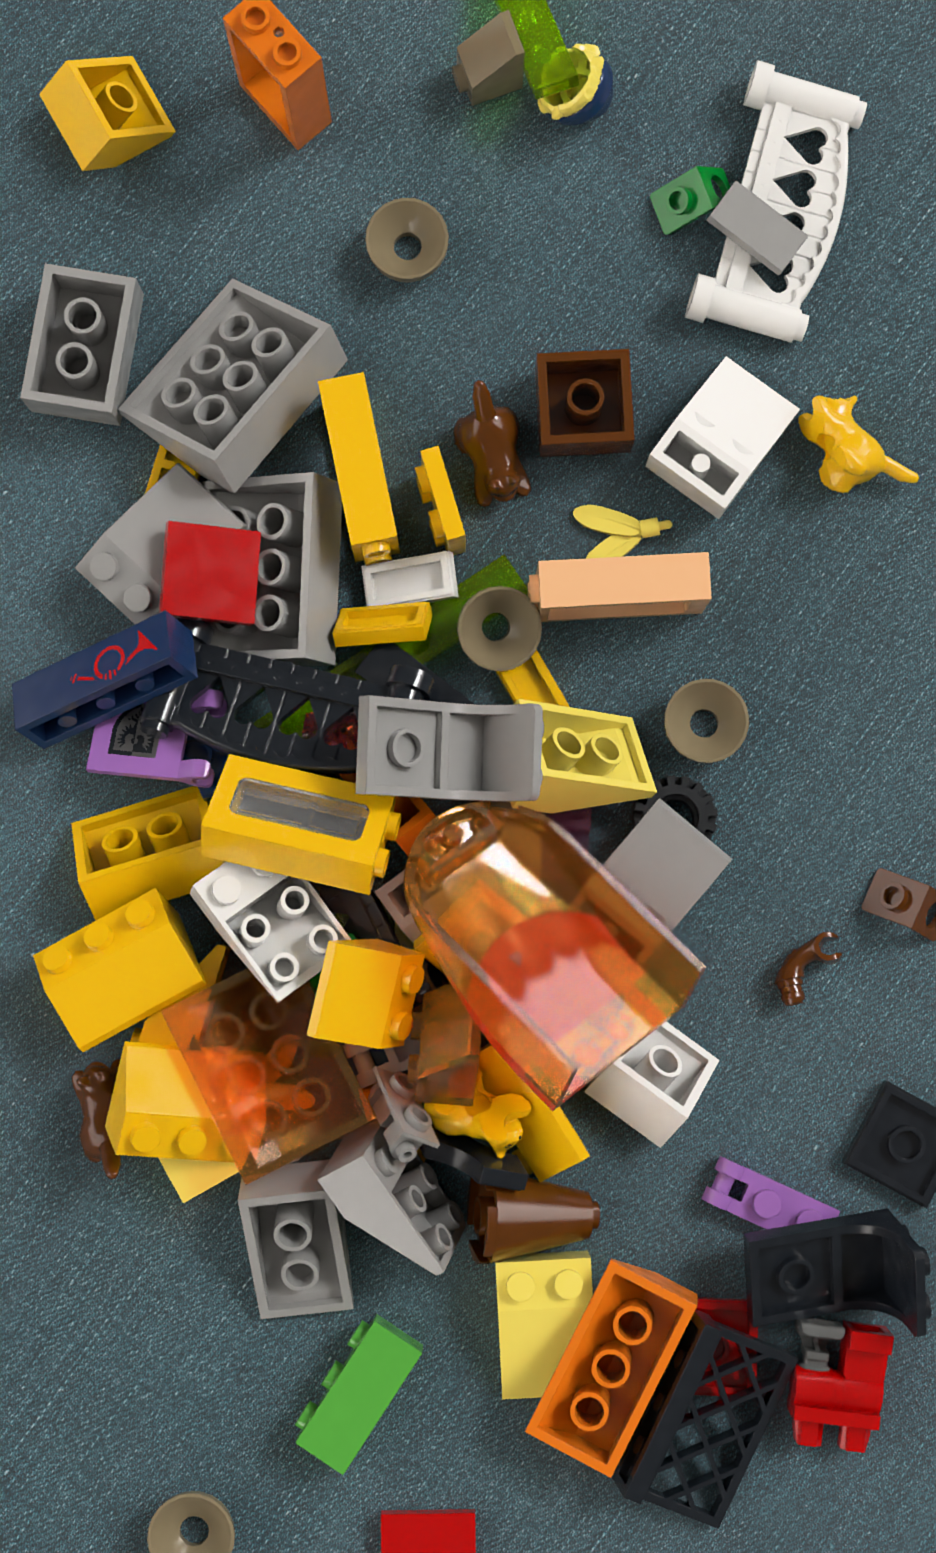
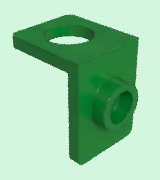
[650,166,730,235]

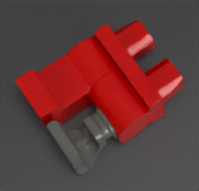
[786,1318,894,1453]

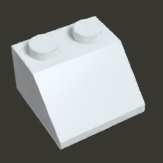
[585,1015,719,1148]

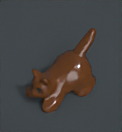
[453,380,531,507]
[71,1059,121,1180]

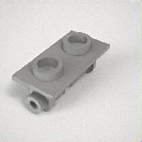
[368,1066,440,1162]

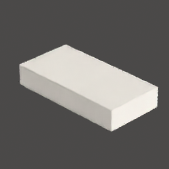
[361,550,459,606]

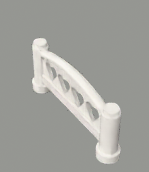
[685,60,867,343]

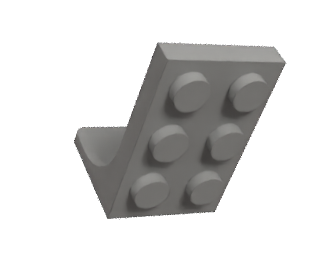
[355,695,544,802]

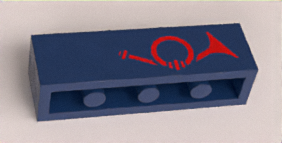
[12,610,198,749]

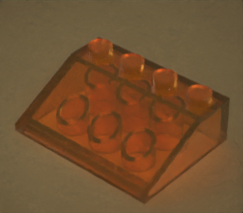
[161,968,376,1185]

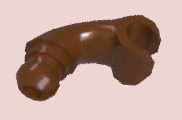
[774,932,843,1006]

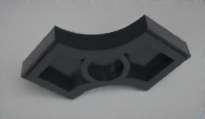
[420,1124,529,1191]

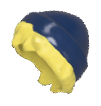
[537,44,614,126]

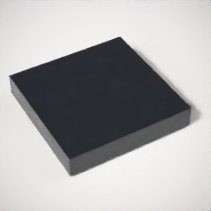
[841,1080,936,1209]

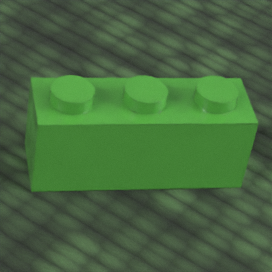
[294,1314,423,1475]

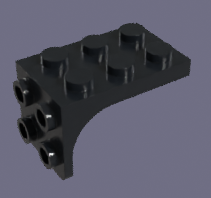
[743,1208,932,1337]

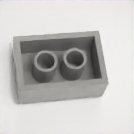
[20,263,144,426]

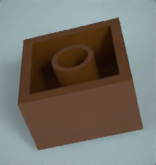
[535,349,635,457]

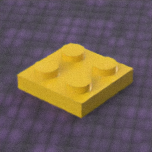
[414,446,466,556]

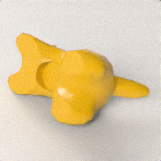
[798,395,919,493]
[424,1065,531,1159]

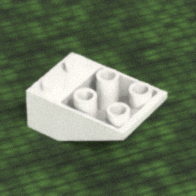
[645,356,800,519]
[190,862,351,1003]

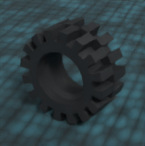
[631,775,718,841]

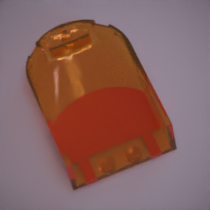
[403,801,707,1111]

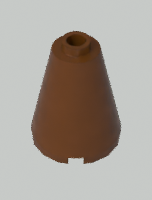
[467,1177,600,1264]

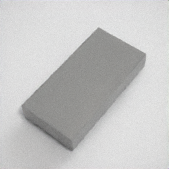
[706,180,808,276]

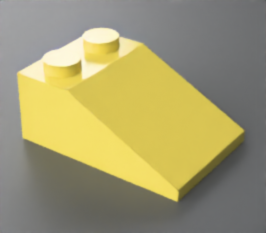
[510,699,657,813]
[495,1250,593,1400]

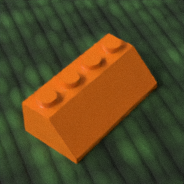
[525,1259,698,1478]

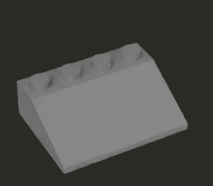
[118,278,348,494]
[200,472,342,667]

